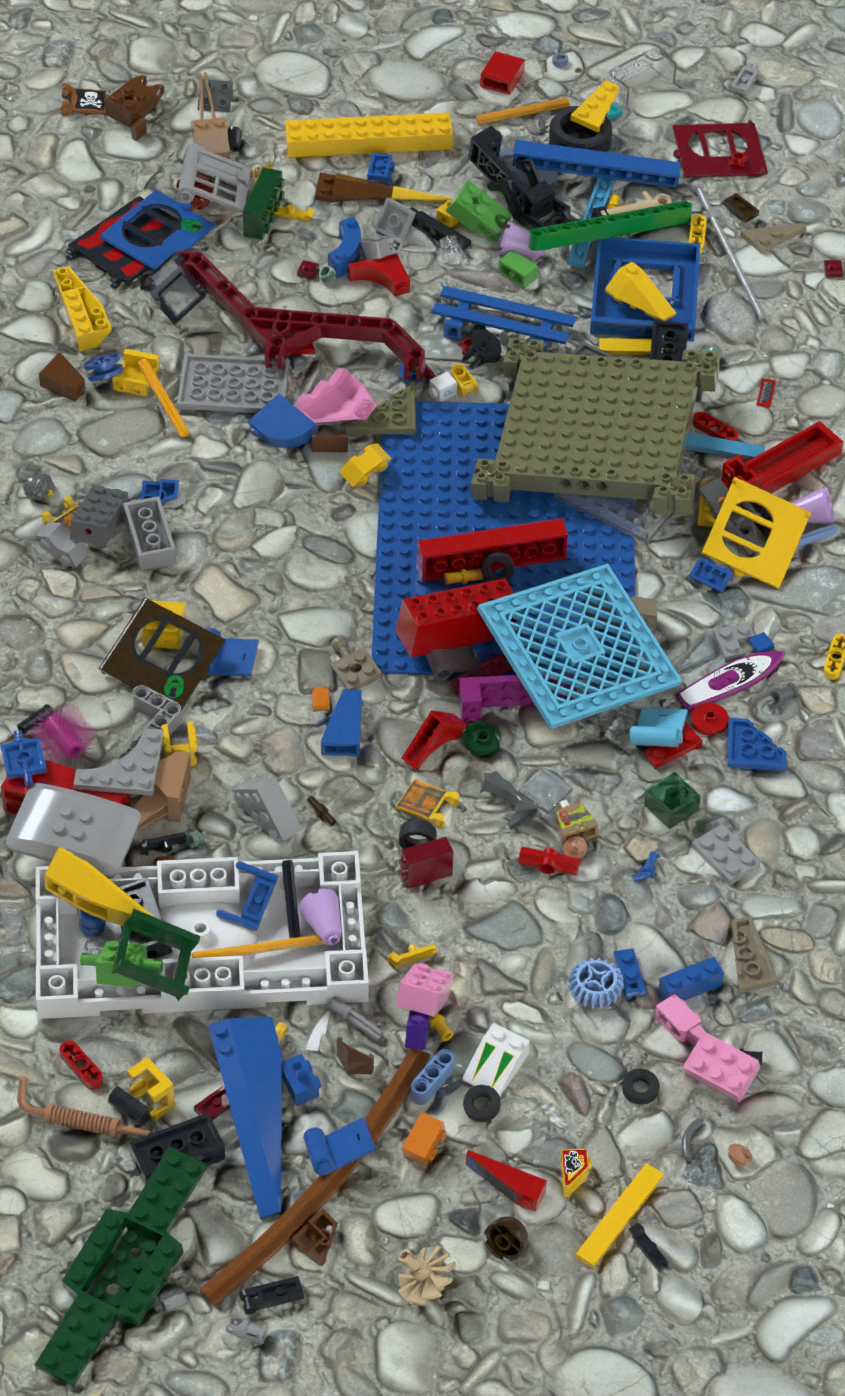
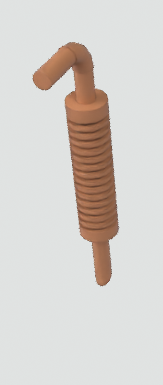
[17,1076,151,1138]

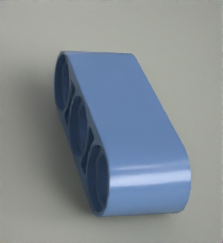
[411,1049,455,1105]

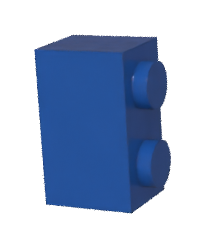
[282,1054,321,1106]

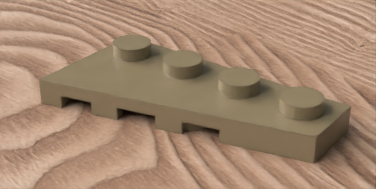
[731,916,778,993]

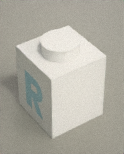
[429,372,457,402]

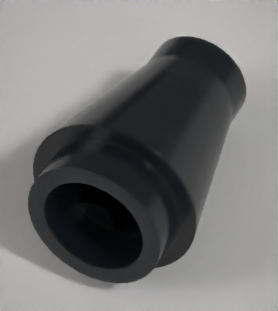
[227,126,242,152]

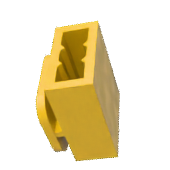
[142,600,186,649]

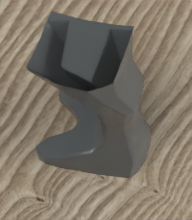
[480,771,539,829]

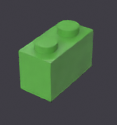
[498,250,538,289]

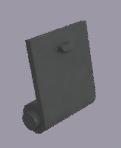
[425,644,483,681]

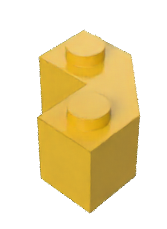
[339,443,391,487]

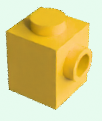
[436,199,459,228]

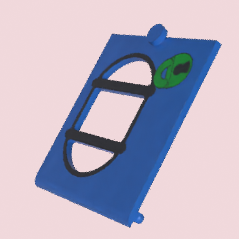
[100,190,216,270]

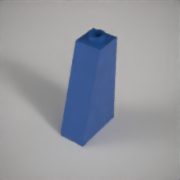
[321,690,362,756]

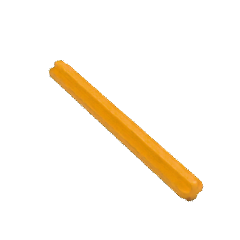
[476,97,570,125]
[138,358,189,438]

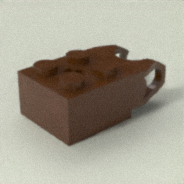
[105,75,165,128]

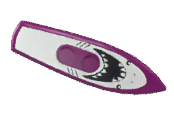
[676,651,785,711]

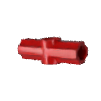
[518,846,580,876]

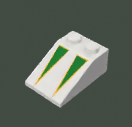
[462,1023,530,1096]

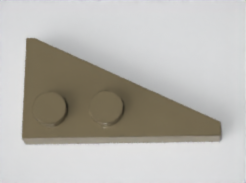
[740,223,807,254]

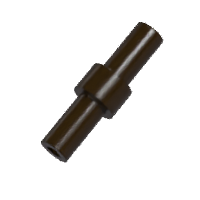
[307,795,337,826]

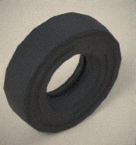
[481,551,515,582]
[622,1068,660,1105]
[463,1084,501,1123]

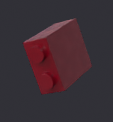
[399,837,454,889]

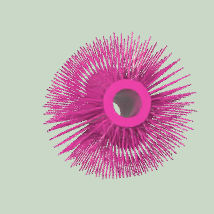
[29,701,100,768]

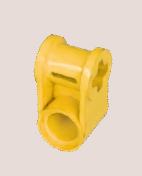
[450,364,479,398]

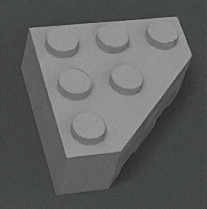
[232,778,302,841]

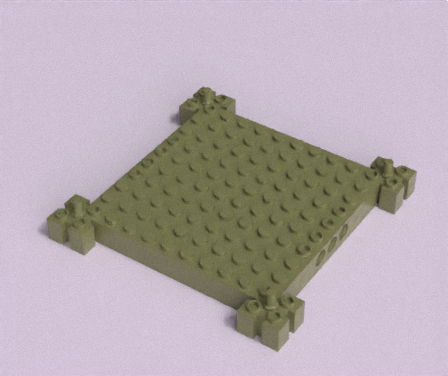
[471,338,720,516]

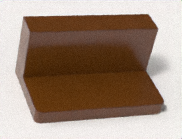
[312,434,348,452]

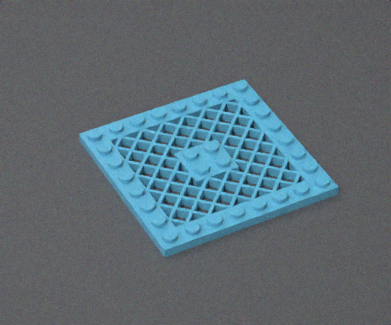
[477,564,682,730]

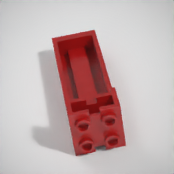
[721,421,844,509]

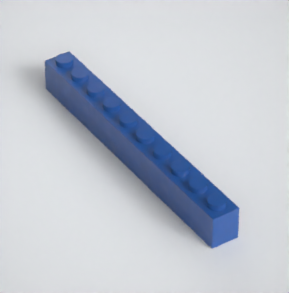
[512,140,680,188]

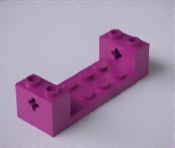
[458,673,577,726]

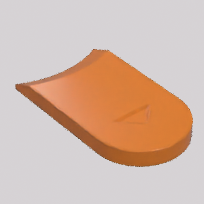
[312,686,330,712]

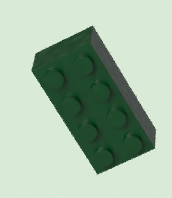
[243,167,285,240]

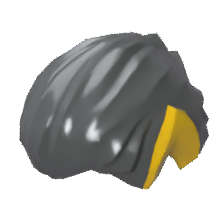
[23,474,55,501]

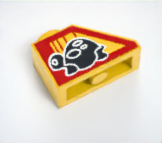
[560,1149,592,1198]

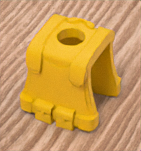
[161,721,197,767]

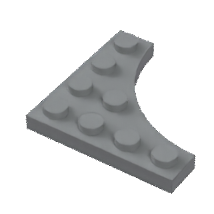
[73,728,164,796]

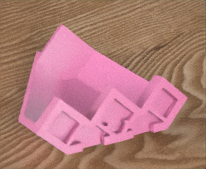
[294,367,376,425]

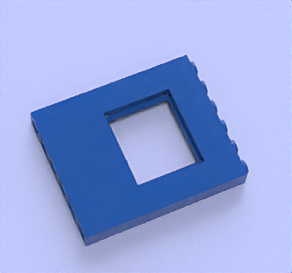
[590,237,700,342]

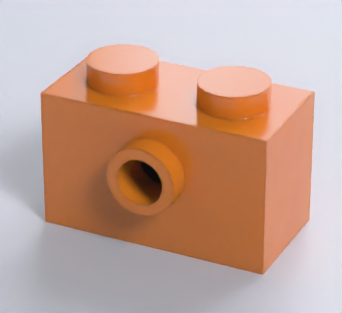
[402,1112,447,1166]

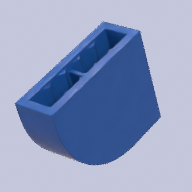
[248,393,319,448]

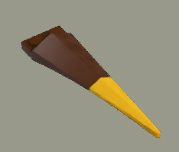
[315,172,451,203]

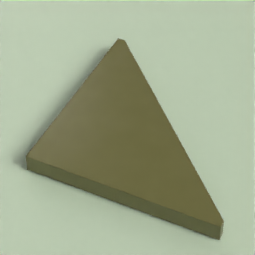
[347,381,416,434]

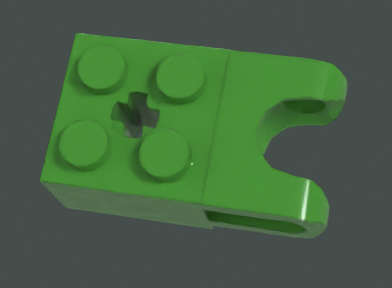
[446,180,511,242]

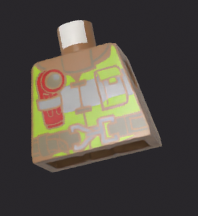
[555,800,598,847]

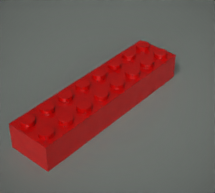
[417,518,568,582]

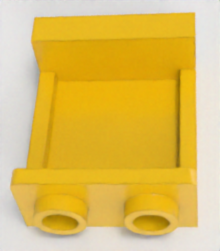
[112,348,160,397]

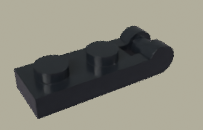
[239,1276,304,1315]

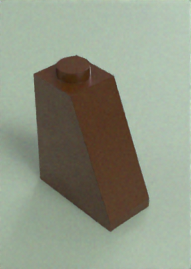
[39,353,86,402]

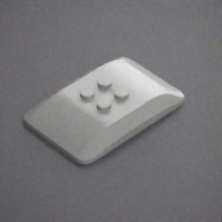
[6,783,141,878]

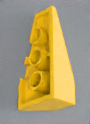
[605,261,676,321]

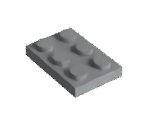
[691,824,761,885]

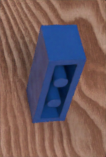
[658,957,724,1001]

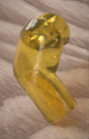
[252,161,274,178]

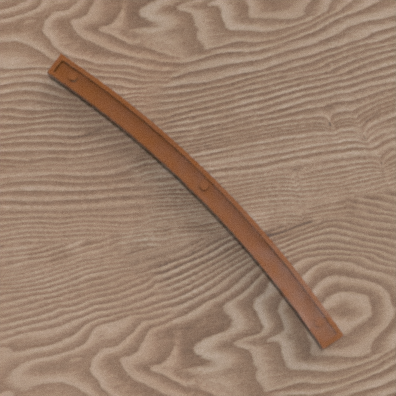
[200,1049,430,1307]

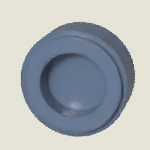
[552,53,568,68]

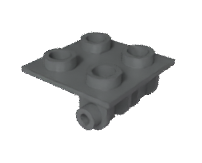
[197,79,234,112]

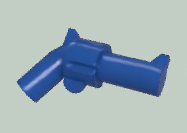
[632,852,660,882]

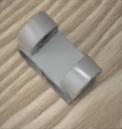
[360,236,402,259]

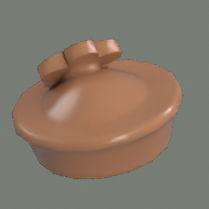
[563,836,587,859]
[728,1143,752,1166]

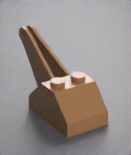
[191,72,230,159]
[133,751,191,832]

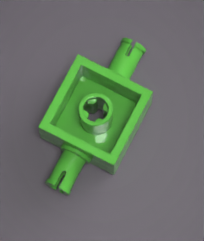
[80,941,164,987]

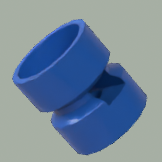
[79,910,106,937]

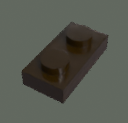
[724,193,760,222]

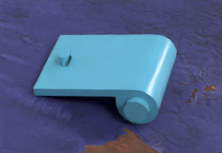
[630,707,688,747]

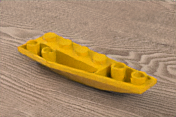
[53,266,112,352]
[45,847,154,926]

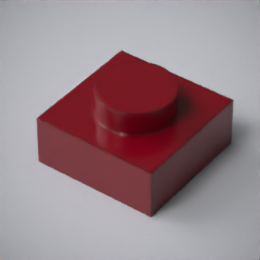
[297,260,319,280]
[823,260,843,277]

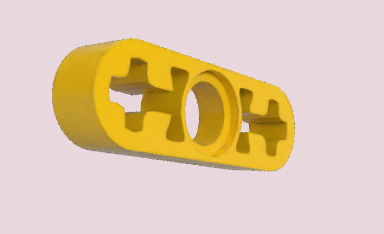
[689,214,707,253]
[823,634,845,680]

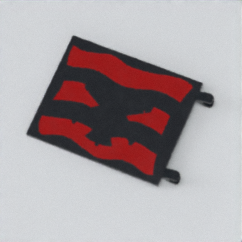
[65,196,179,289]

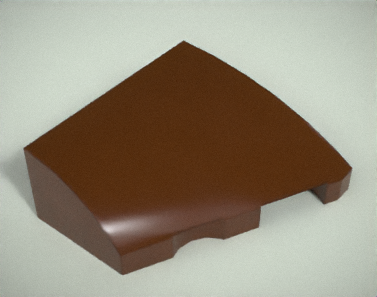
[290,1208,338,1266]

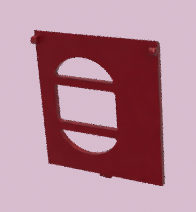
[672,119,768,178]

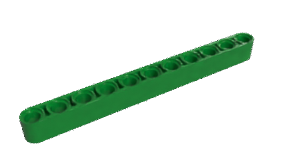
[528,201,692,251]

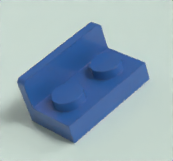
[367,153,395,184]
[689,557,734,593]

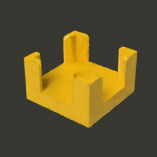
[127,1057,175,1121]

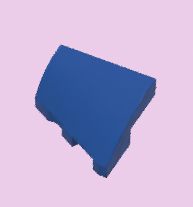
[140,479,179,504]

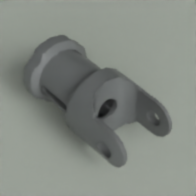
[762,682,799,710]

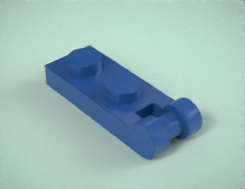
[613,948,646,1000]

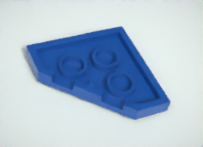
[727,718,786,772]

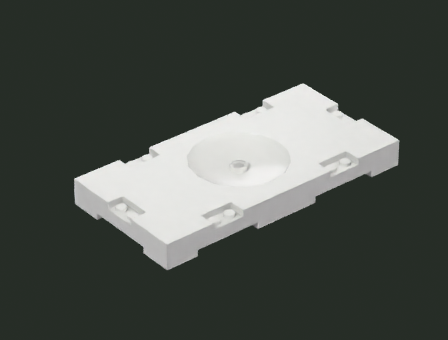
[36,851,369,1019]

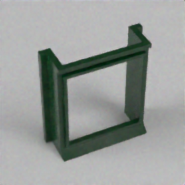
[112,908,200,1001]

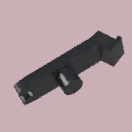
[140,832,187,856]
[629,1223,669,1272]

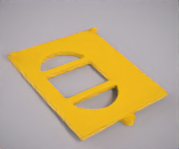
[701,477,811,589]

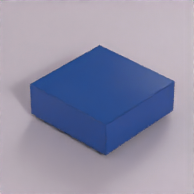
[748,632,774,653]

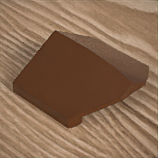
[337,1037,374,1075]

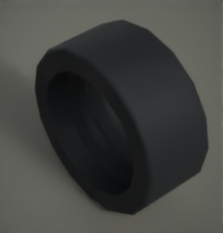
[399,820,437,849]

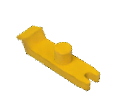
[275,204,315,222]
[388,944,437,968]

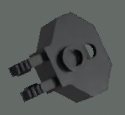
[461,329,502,369]

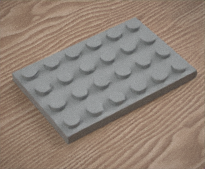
[177,354,290,413]

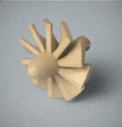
[398,1246,456,1306]

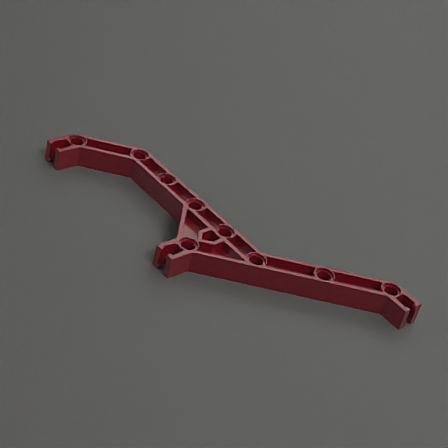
[176,251,426,382]

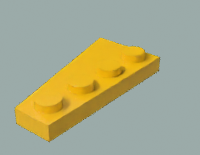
[570,80,620,132]

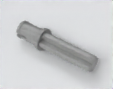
[329,997,384,1041]

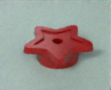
[458,338,471,355]

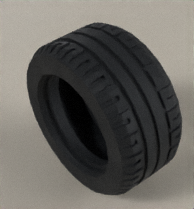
[549,106,612,152]

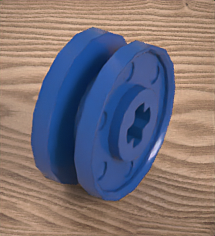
[84,353,124,381]

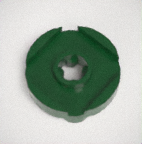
[463,720,501,757]

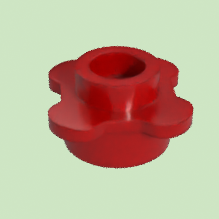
[729,152,748,167]

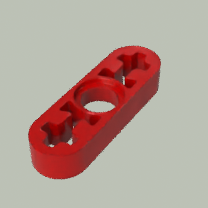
[693,412,738,441]
[59,1040,103,1090]

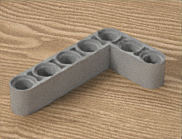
[118,685,182,760]

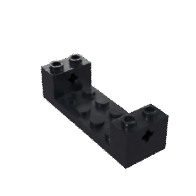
[468,125,555,220]

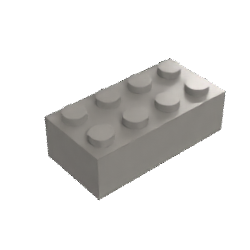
[123,496,176,571]

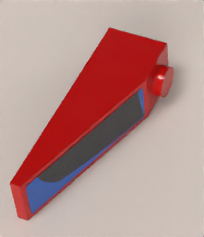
[466,1150,547,1212]

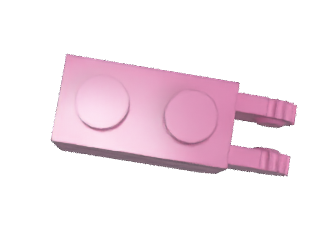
[654,994,705,1047]

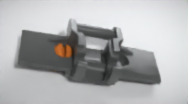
[698,478,767,556]

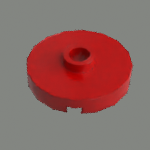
[690,702,729,736]

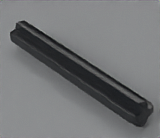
[282,860,300,938]

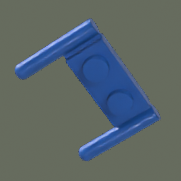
[216,861,279,932]

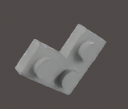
[713,622,755,661]

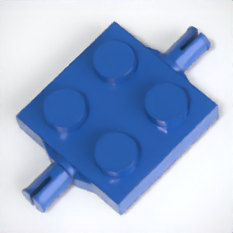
[0,730,47,786]

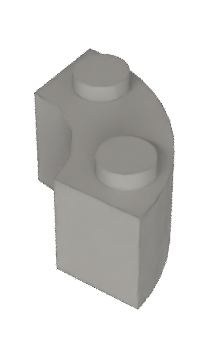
[35,522,89,567]

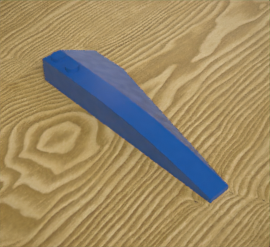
[208,1017,282,1219]

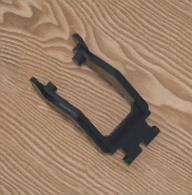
[487,159,579,229]

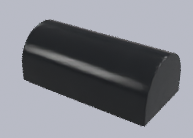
[108,1086,151,1126]

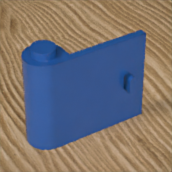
[195,628,259,676]
[303,1117,376,1175]

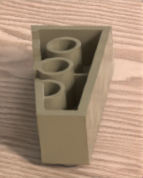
[580,591,657,629]

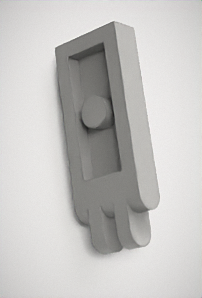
[730,63,760,95]

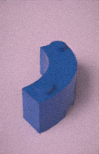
[328,216,361,279]

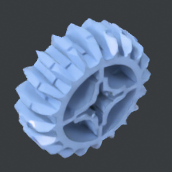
[568,957,624,1009]

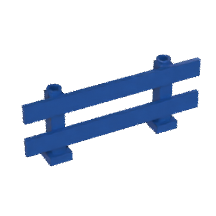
[432,286,577,352]

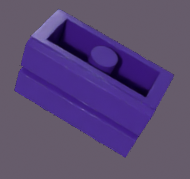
[405,1010,430,1050]

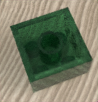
[644,772,701,829]

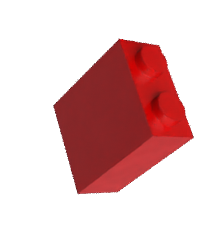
[480,51,525,95]

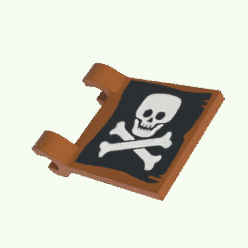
[61,84,106,115]

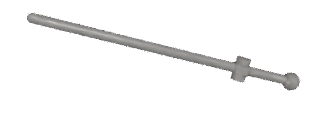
[691,180,765,322]

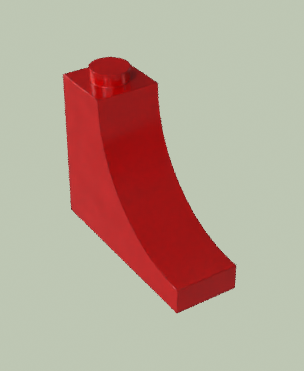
[348,253,410,296]
[401,710,467,770]

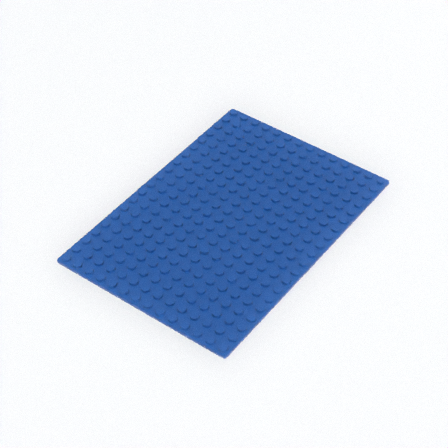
[371,400,637,681]

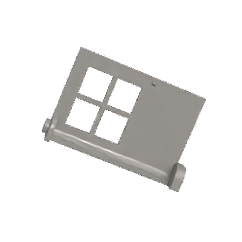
[175,144,251,213]

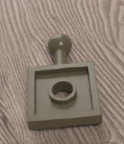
[331,637,383,690]

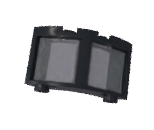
[144,252,207,325]

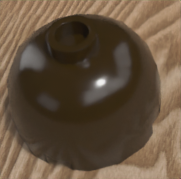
[484,1216,528,1261]

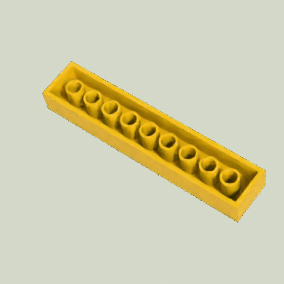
[285,112,453,158]

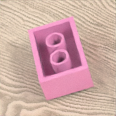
[395,963,454,1017]
[683,1032,761,1103]

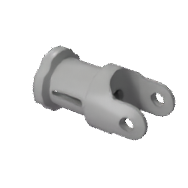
[226,1317,268,1345]

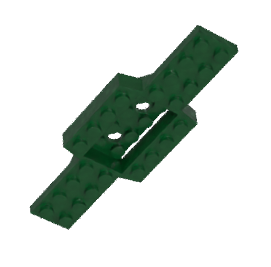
[35,1146,207,1387]

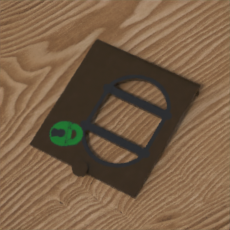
[98,598,226,711]

